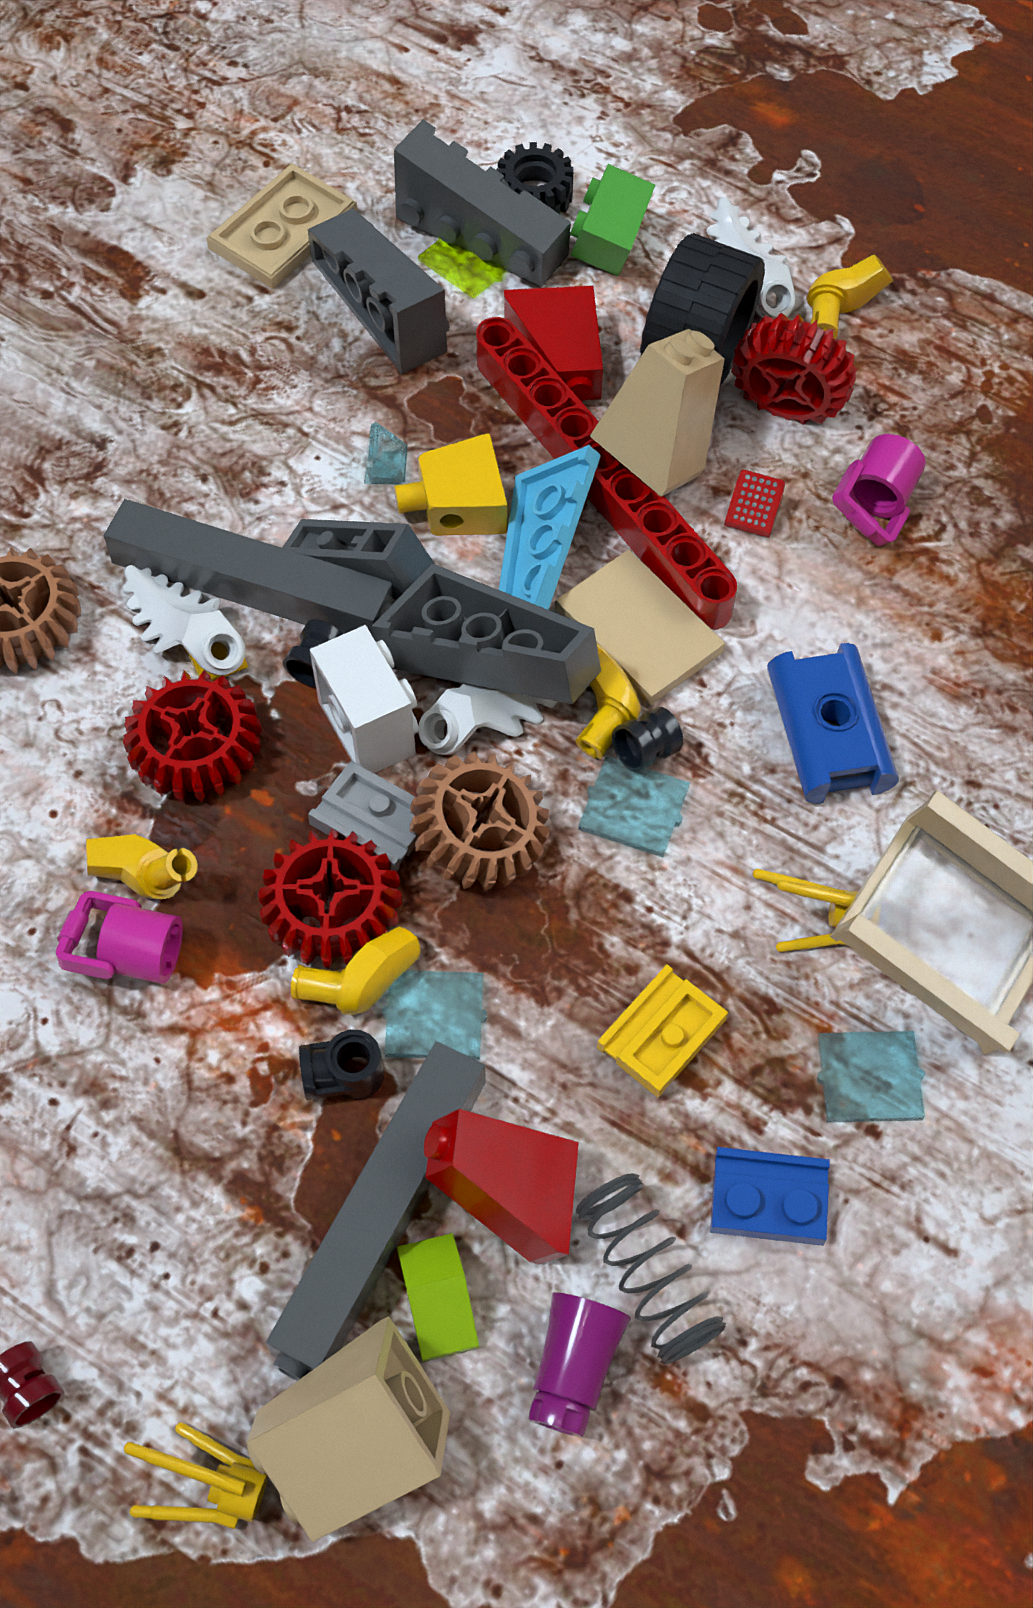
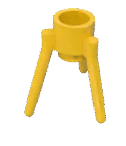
[752,869,879,952]
[123,1422,268,1529]

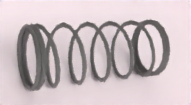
[576,1173,726,1364]

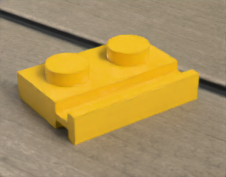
[597,964,728,1098]

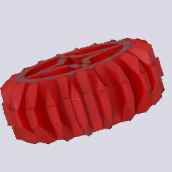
[731,313,857,425]
[123,670,262,802]
[258,828,402,970]

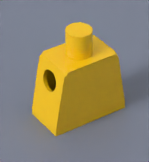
[394,433,507,536]

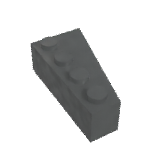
[394,119,571,287]
[308,208,450,375]
[372,563,601,704]

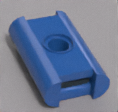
[767,643,899,804]

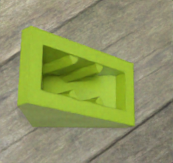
[397,1233,479,1362]

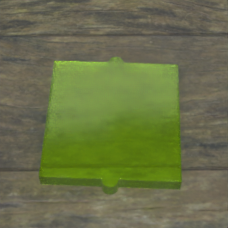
[418,237,507,299]

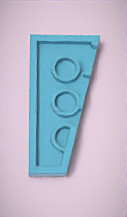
[499,445,601,610]

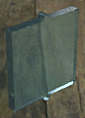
[578,756,690,858]
[382,970,487,1060]
[817,1031,925,1123]

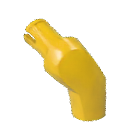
[806,254,893,339]
[575,643,641,759]
[86,834,198,900]
[291,926,420,1015]

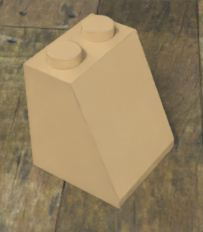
[590,329,725,497]
[246,1316,450,1542]

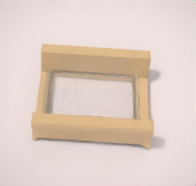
[830,790,1033,1055]

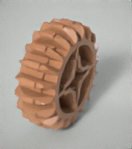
[0,547,81,674]
[409,751,550,891]

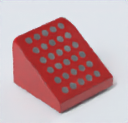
[724,470,785,538]

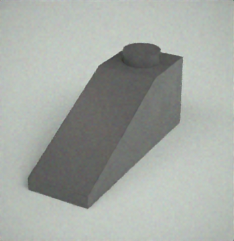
[282,519,435,599]

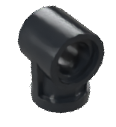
[299,1029,384,1100]

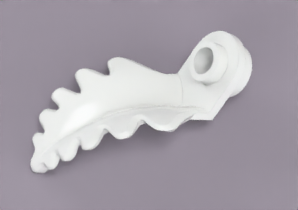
[707,197,795,319]
[123,565,245,676]
[419,683,557,755]

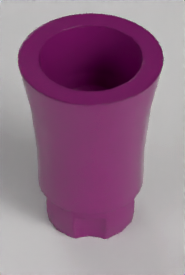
[528,1292,631,1438]

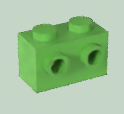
[569,164,656,276]

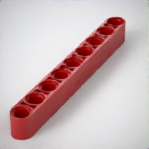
[476,317,737,630]

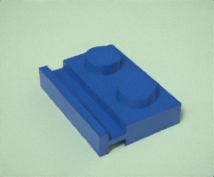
[710,1147,830,1246]

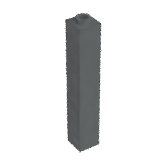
[103,499,394,642]
[265,1040,485,1381]

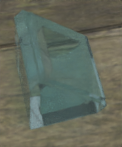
[364,422,407,485]

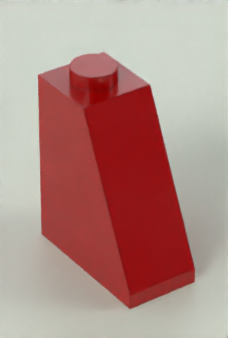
[504,285,603,402]
[424,1109,579,1265]

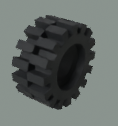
[496,142,574,214]

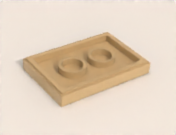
[206,163,358,289]
[555,549,725,706]

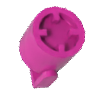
[832,434,926,546]
[56,891,183,984]

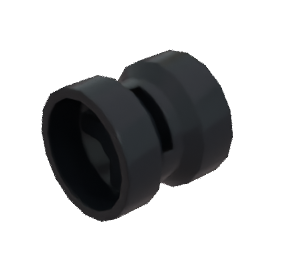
[283,619,343,688]
[612,707,683,772]

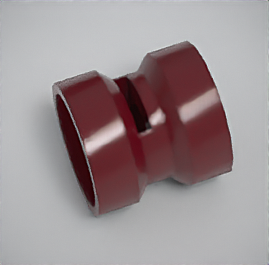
[0,1341,65,1429]

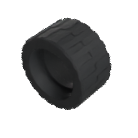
[640,233,765,387]

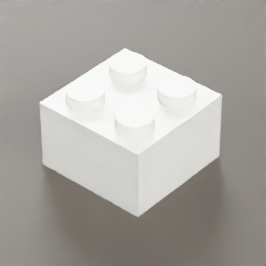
[310,625,419,773]

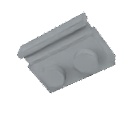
[308,761,420,872]

